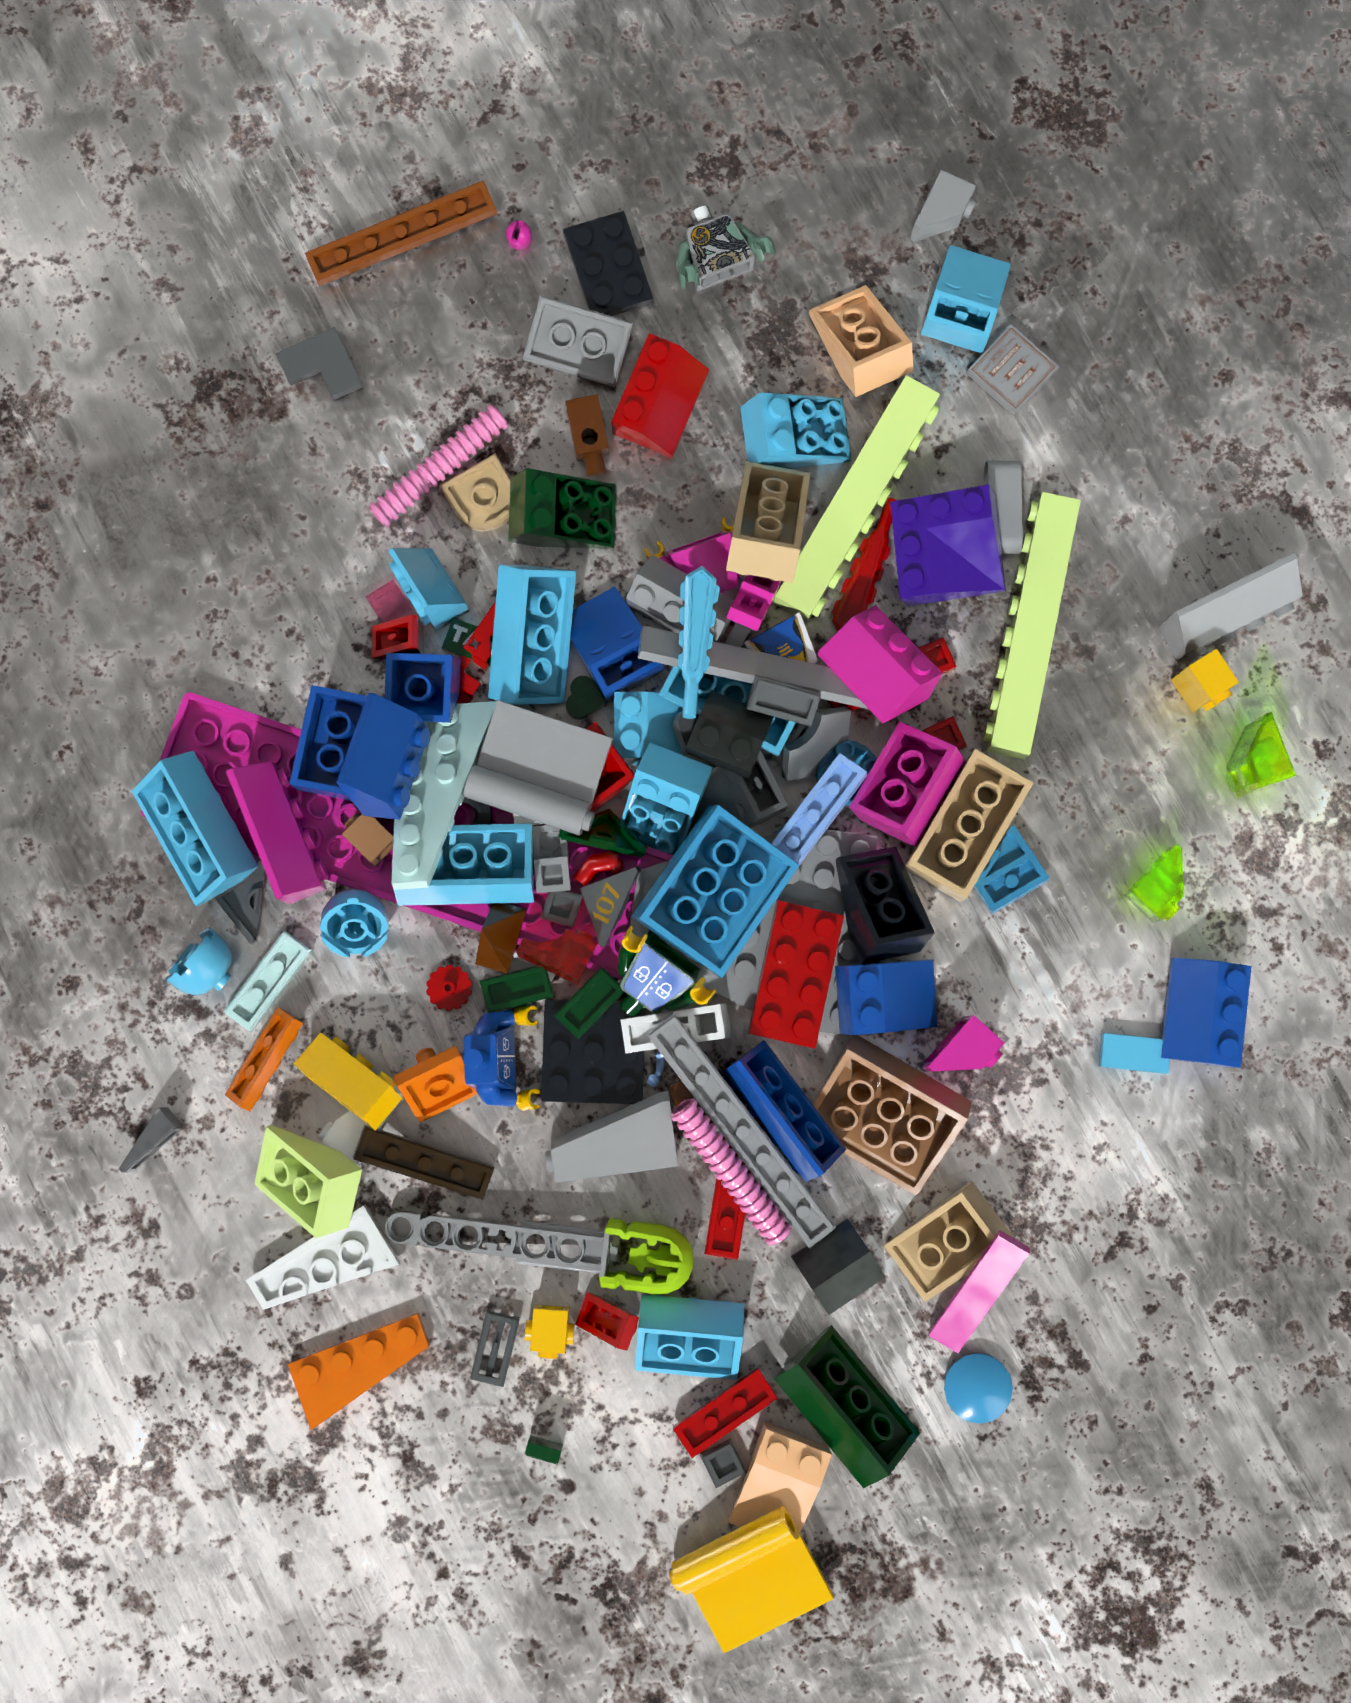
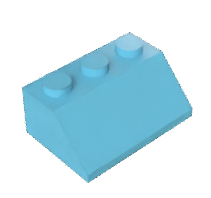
[635,1294,744,1380]

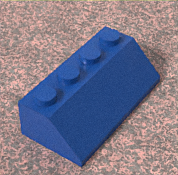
[723,1040,847,1182]

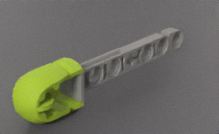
[385,1211,694,1294]

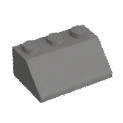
[626,555,734,643]

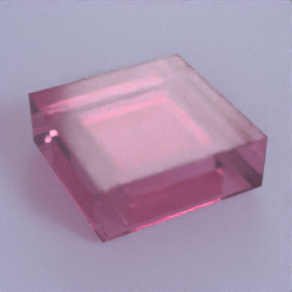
[366,580,412,623]

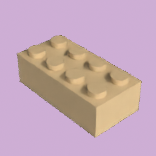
[726,461,811,583]
[905,749,1034,902]

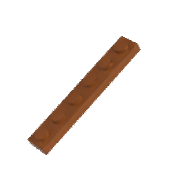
[305,180,497,286]

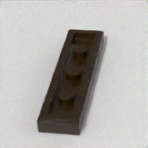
[353,1124,495,1200]

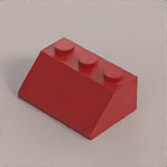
[611,333,709,458]

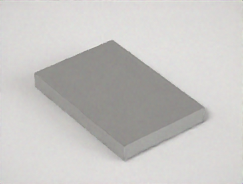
[522,295,634,388]

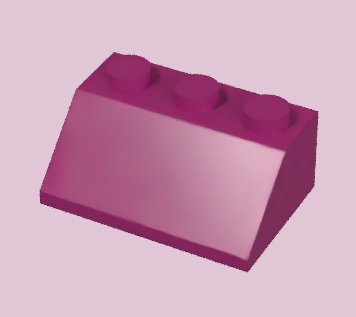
[817,605,943,724]

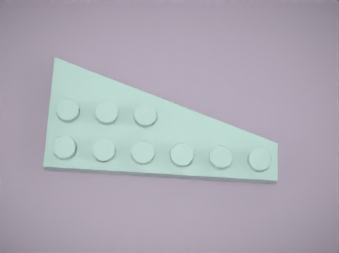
[391,701,497,890]

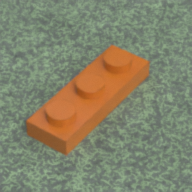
[225,1007,303,1112]

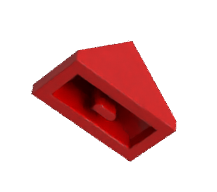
[372,614,424,659]

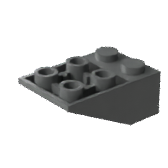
[688,750,789,834]

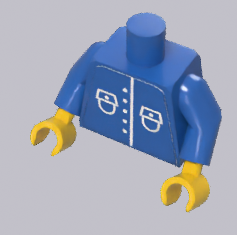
[463,1005,541,1111]

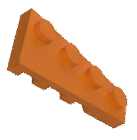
[287,1312,430,1430]

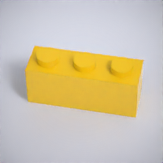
[293,1032,403,1131]

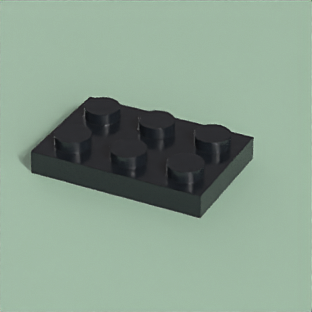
[563,210,654,316]

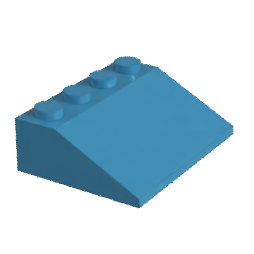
[631,805,800,978]

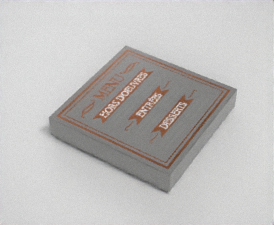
[966,324,1059,416]

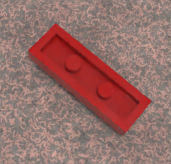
[673,1367,778,1458]

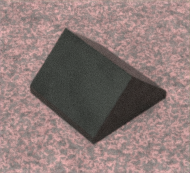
[791,1219,885,1315]

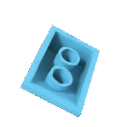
[614,692,683,765]

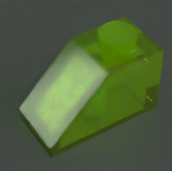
[1124,844,1184,923]

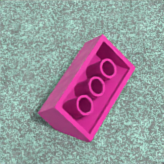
[226,761,328,904]

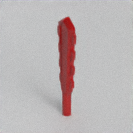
[831,498,898,632]

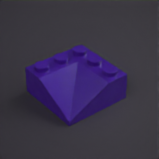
[890,484,1006,607]

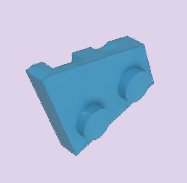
[973,825,1050,915]

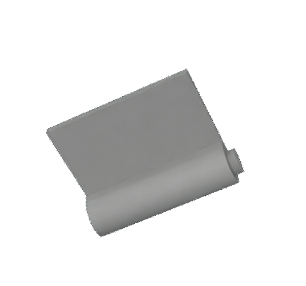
[464,700,613,836]

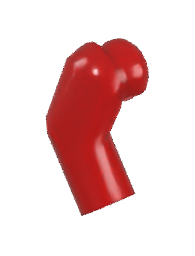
[573,851,623,886]

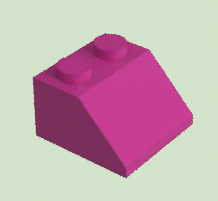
[919,1015,1005,1072]

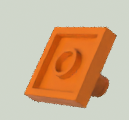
[393,1045,477,1123]

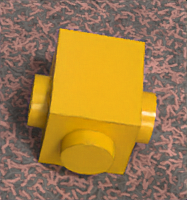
[525,1304,575,1359]

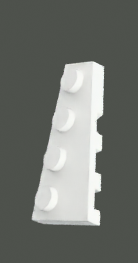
[246,1205,401,1310]

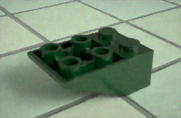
[508,468,616,549]

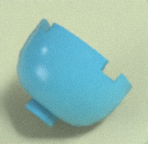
[320,889,389,957]
[165,927,232,995]

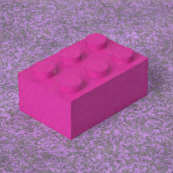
[849,721,966,847]

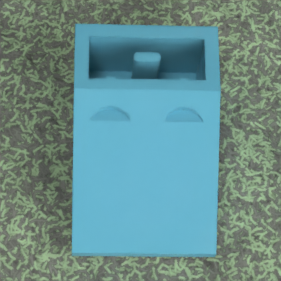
[921,245,1011,354]
[740,392,852,469]
[388,548,469,631]
[621,742,713,855]

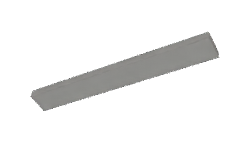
[638,626,868,709]
[646,1012,836,1248]

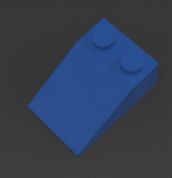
[835,960,938,1035]

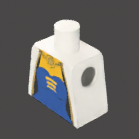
[743,612,818,664]

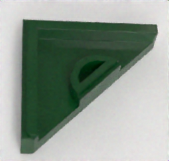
[558,809,647,858]

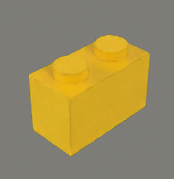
[1171,649,1239,713]

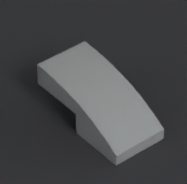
[532,825,571,894]

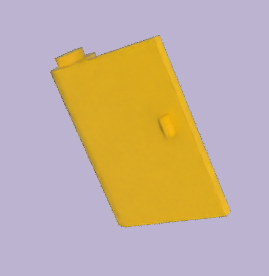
[669,1506,834,1653]

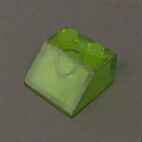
[1226,712,1296,798]

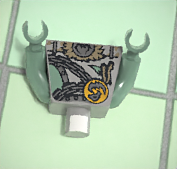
[676,206,776,291]

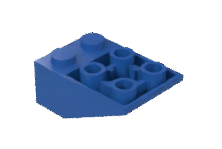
[570,586,664,703]

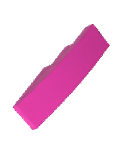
[726,575,782,631]

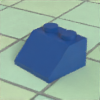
[384,653,461,723]

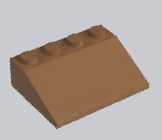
[812,1035,972,1196]

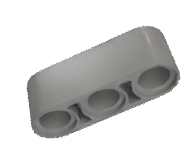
[984,460,1023,554]

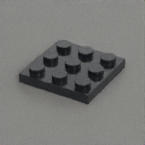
[541,1000,646,1104]

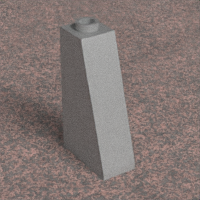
[545,1091,678,1183]

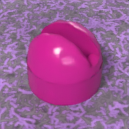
[506,220,532,250]

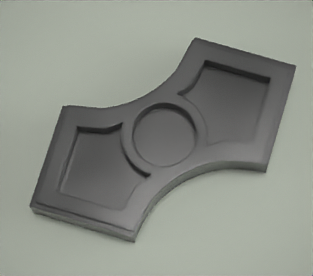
[781,706,851,781]

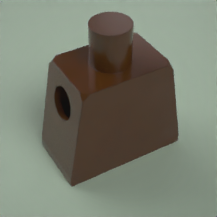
[565,394,609,477]

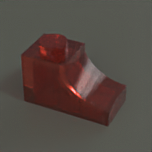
[517,929,597,986]

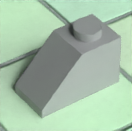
[910,170,977,242]

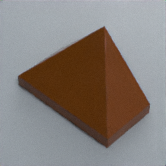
[475,903,527,974]

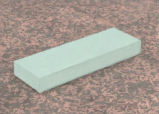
[224,930,313,1032]

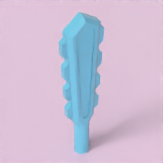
[678,566,720,719]

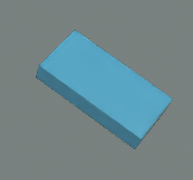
[1099,1033,1170,1074]

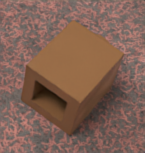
[342,812,394,866]

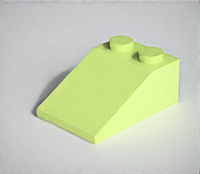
[254,1125,362,1238]

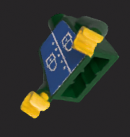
[618,926,716,1017]

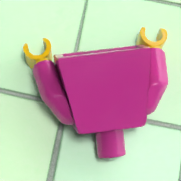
[644,515,742,596]

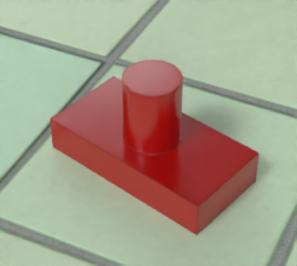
[575,1292,639,1351]

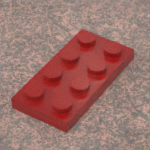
[747,900,844,1049]

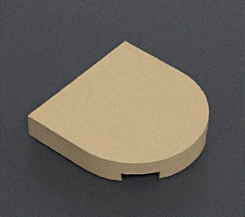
[439,453,510,531]

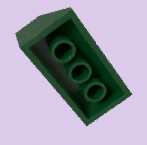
[774,1325,920,1489]

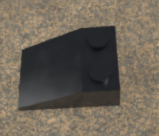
[835,846,935,965]

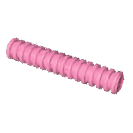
[369,404,508,527]
[670,1098,792,1245]

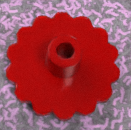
[426,965,472,1011]

